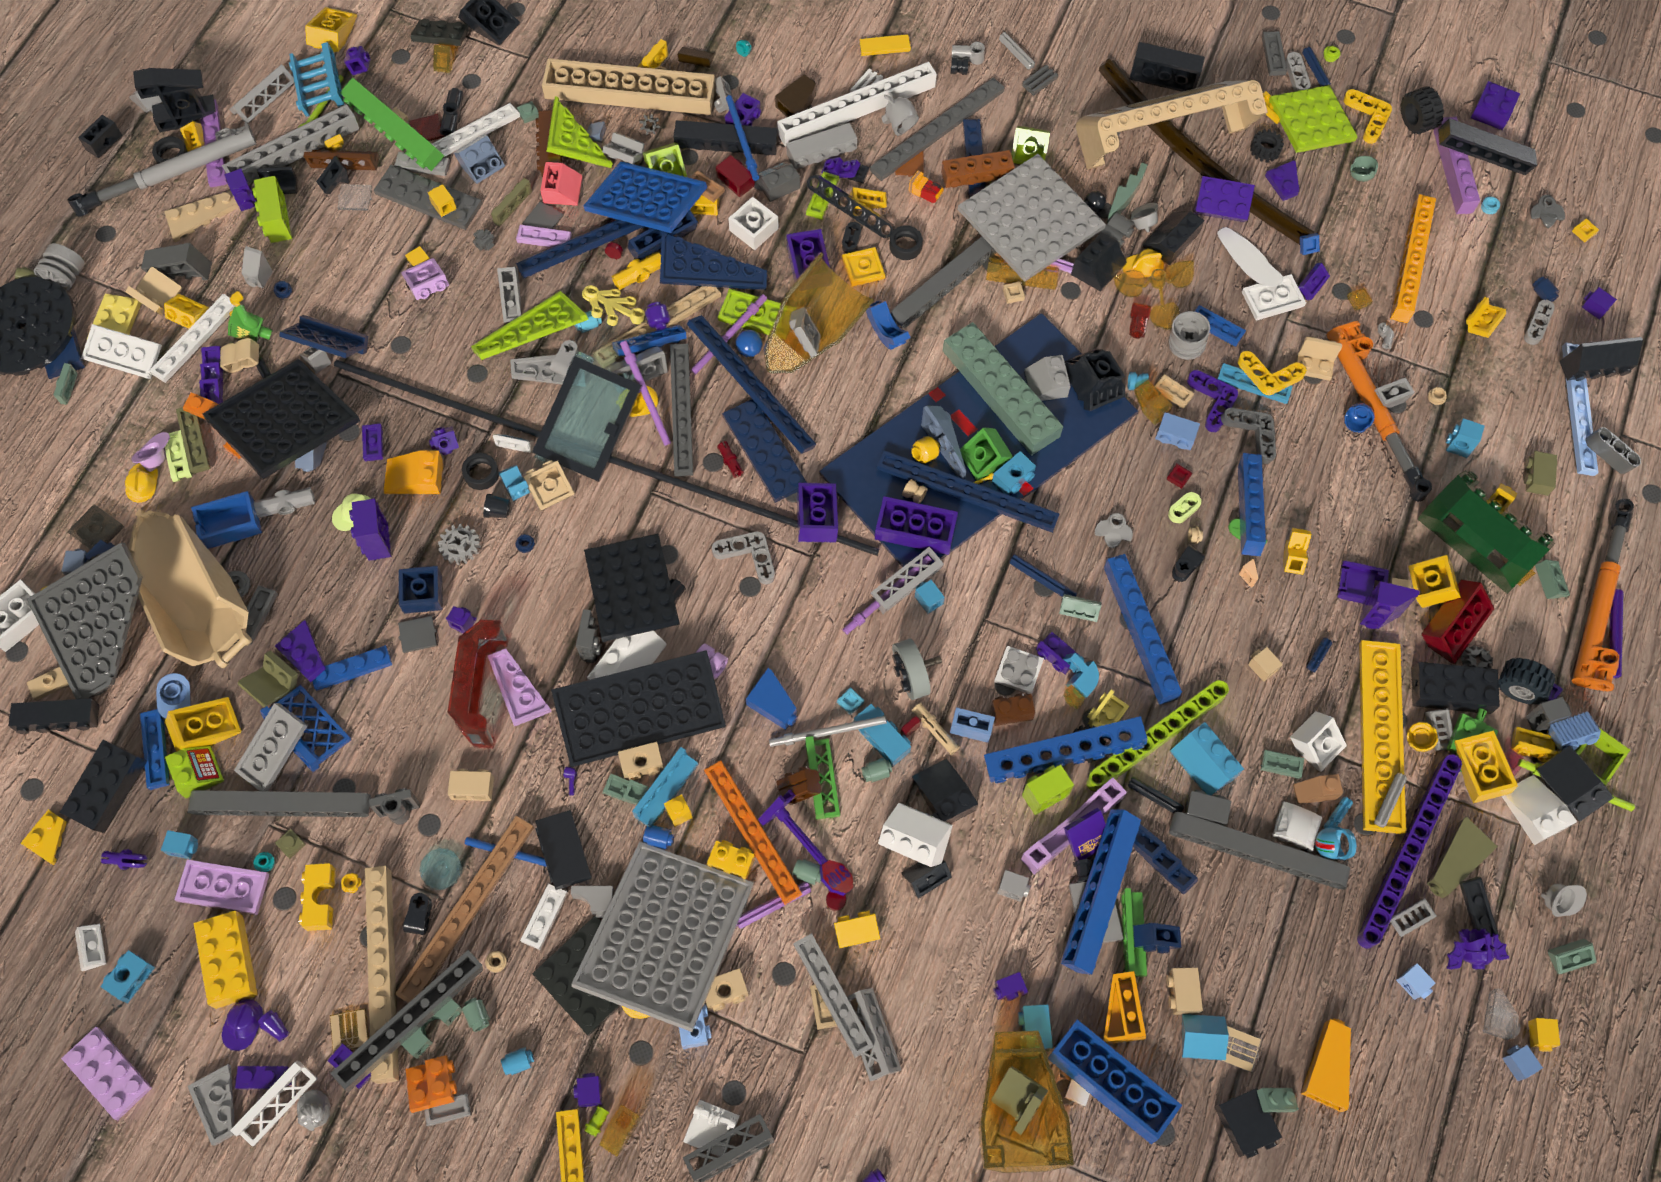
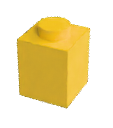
[427,184,457,217]
[664,794,692,827]
[1528,1018,1560,1052]

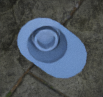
[156,673,190,718]

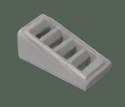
[1424,709,1453,751]
[1390,898,1437,937]

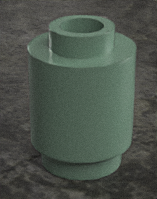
[861,758,892,783]
[792,859,821,885]
[462,998,490,1032]

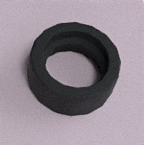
[152,136,188,164]
[889,225,923,260]
[462,453,499,490]

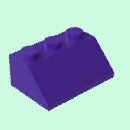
[1360,581,1420,629]

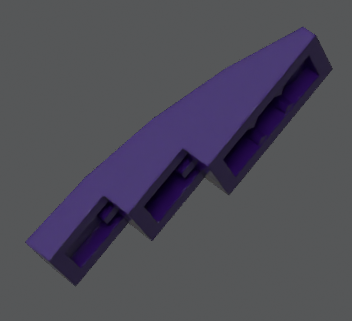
[199,346,223,404]

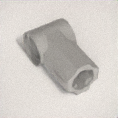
[952,42,985,65]

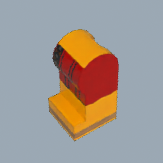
[909,171,944,203]

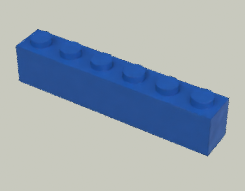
[1238,453,1266,556]

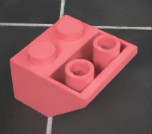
[540,162,583,206]

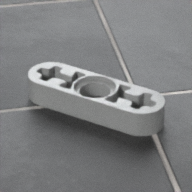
[1285,52,1311,92]
[1524,300,1555,345]

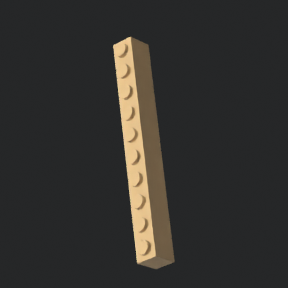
[365,866,399,1084]

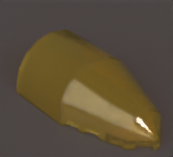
[763,252,874,374]

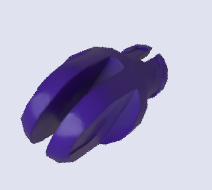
[101,849,147,870]

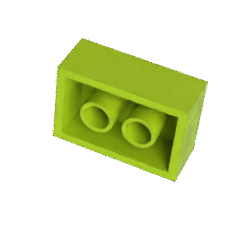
[252,176,292,243]

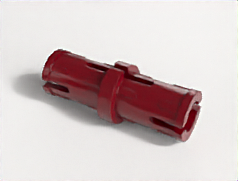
[717,441,744,478]

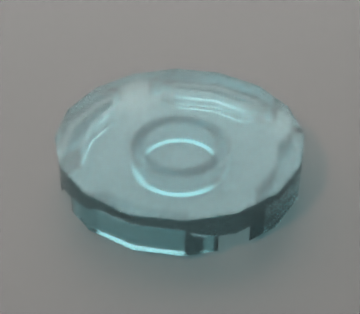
[420,848,462,890]

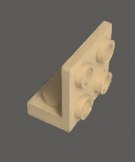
[125,267,182,316]
[1294,337,1342,381]

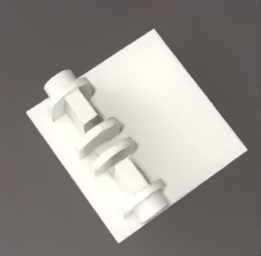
[683,1100,740,1157]

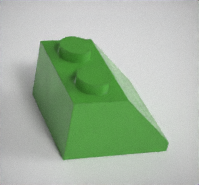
[960,428,1013,480]

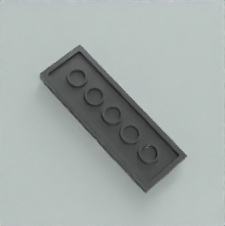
[374,164,483,230]

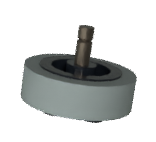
[892,638,942,700]

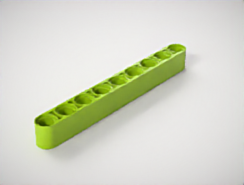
[1086,680,1229,792]

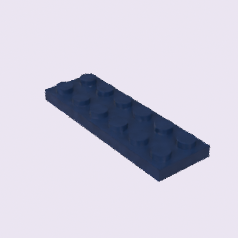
[722,399,807,503]

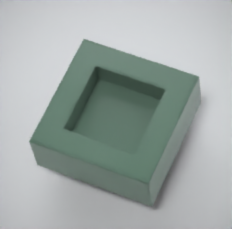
[517,101,538,123]

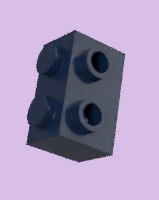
[1133,923,1182,954]

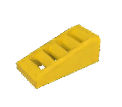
[180,121,204,152]
[850,187,887,209]

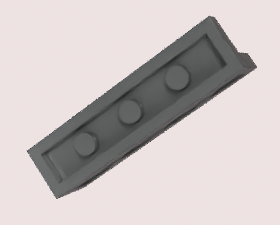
[683,1114,774,1182]

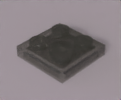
[67,504,124,550]

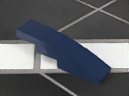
[1133,824,1198,894]

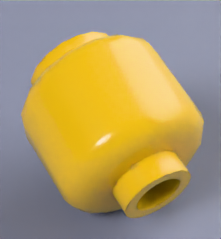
[912,436,940,463]

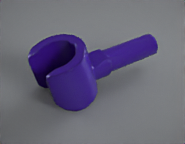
[563,767,577,796]

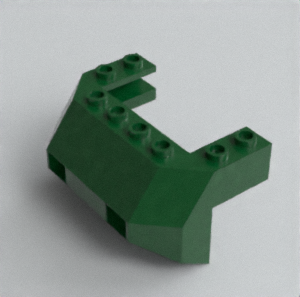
[1418,470,1556,594]

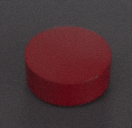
[605,242,623,259]
[826,892,846,911]

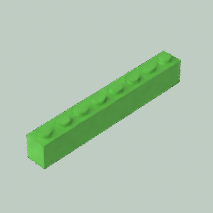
[340,77,445,171]

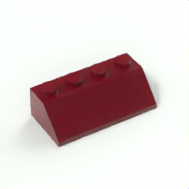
[1421,579,1494,664]

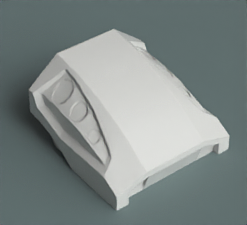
[1272,801,1322,852]

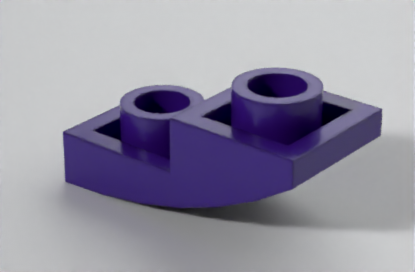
[821,157,860,178]

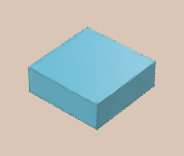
[837,687,865,716]

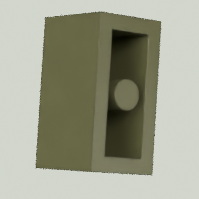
[1524,451,1557,496]

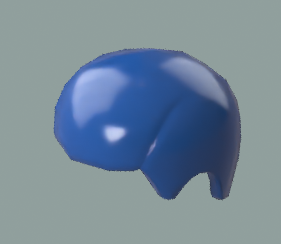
[735,330,763,357]
[1344,403,1375,433]

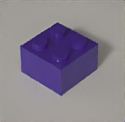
[1471,81,1520,130]

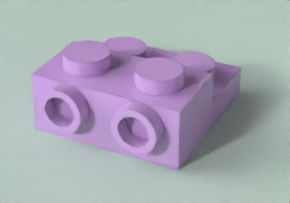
[401,258,449,300]

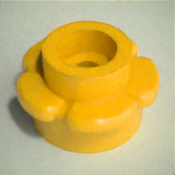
[341,873,362,893]

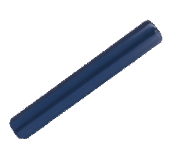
[1010,555,1077,597]

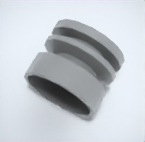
[34,243,85,291]
[1168,311,1210,360]

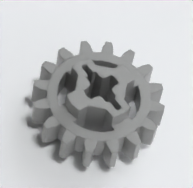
[438,524,481,565]

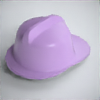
[131,432,170,472]

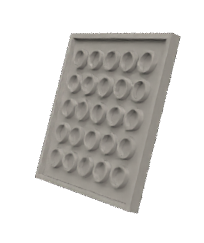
[957,154,1106,282]

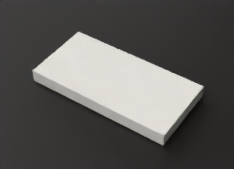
[81,324,162,379]

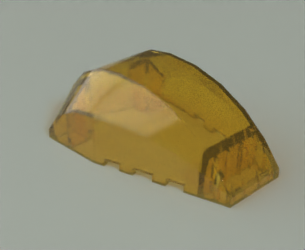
[978,1031,1074,1173]

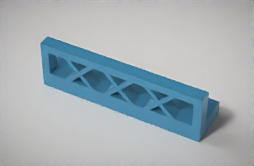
[632,747,699,827]

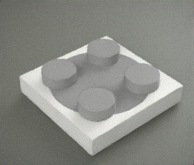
[994,646,1044,694]

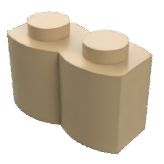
[220,338,259,373]

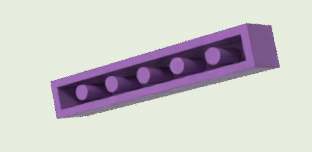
[1433,117,1480,214]

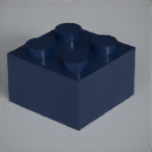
[399,566,443,614]

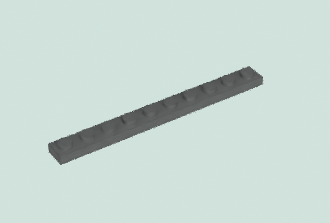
[870,78,1005,181]

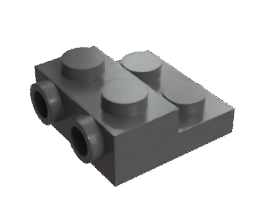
[576,609,602,663]

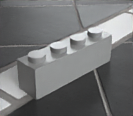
[786,123,857,169]

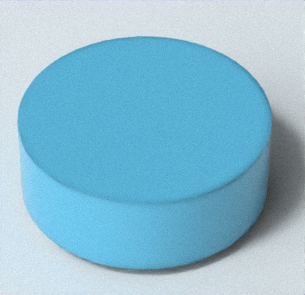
[1481,197,1500,214]

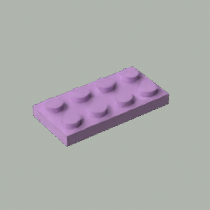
[175,860,269,915]
[61,1027,152,1121]

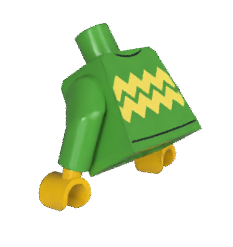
[228,291,273,342]

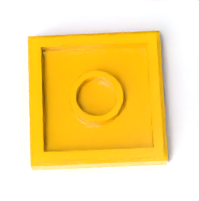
[842,247,885,287]

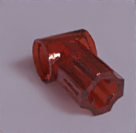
[1129,302,1151,339]

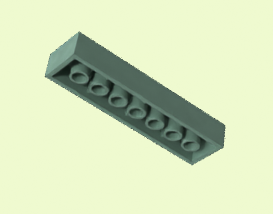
[943,322,1063,456]

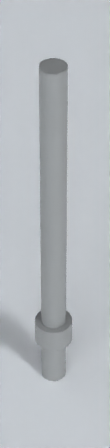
[769,716,887,747]

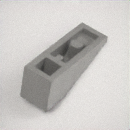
[497,267,522,323]

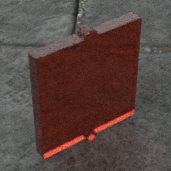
[409,114,445,141]

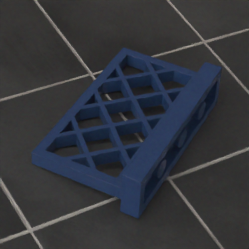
[279,315,369,358]

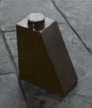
[775,74,816,117]

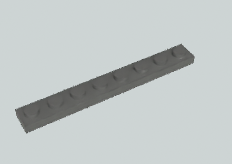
[670,344,693,476]

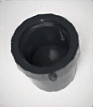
[483,494,510,518]

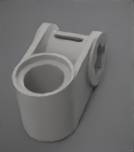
[550,340,580,377]

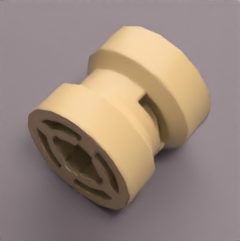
[902,479,928,504]

